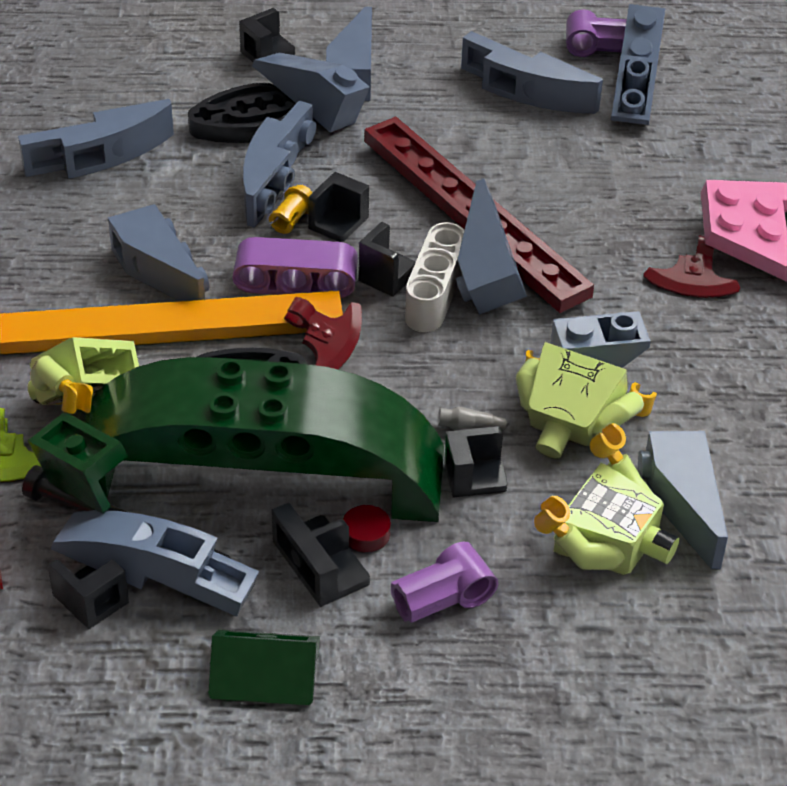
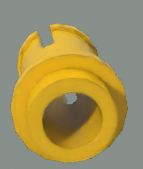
[269,185,313,234]

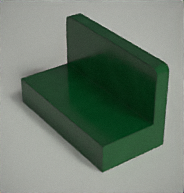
[28,412,128,514]
[208,630,320,705]

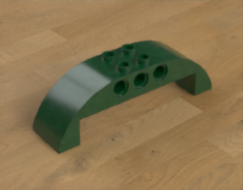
[79,357,444,522]

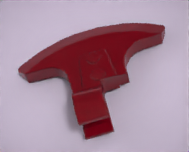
[643,235,740,298]
[284,297,362,370]

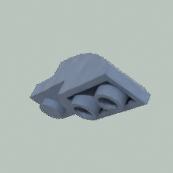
[611,4,666,125]
[461,31,603,114]
[18,99,174,179]
[243,101,316,228]
[51,510,259,617]

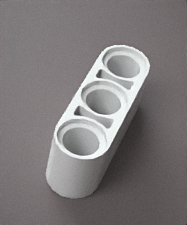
[405,222,464,332]

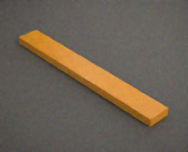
[0,291,343,354]

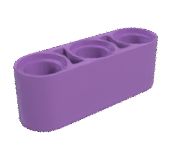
[232,237,358,298]

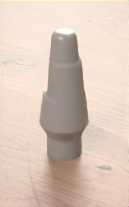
[437,406,507,431]

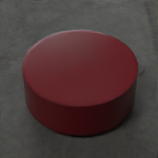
[343,505,391,552]

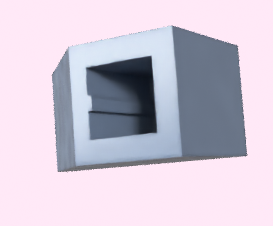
[550,311,651,368]

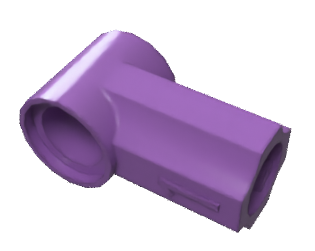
[566,9,627,57]
[391,542,498,623]

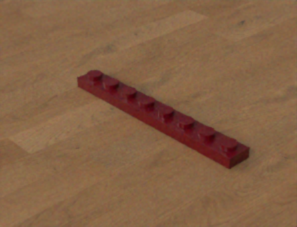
[364,116,594,313]

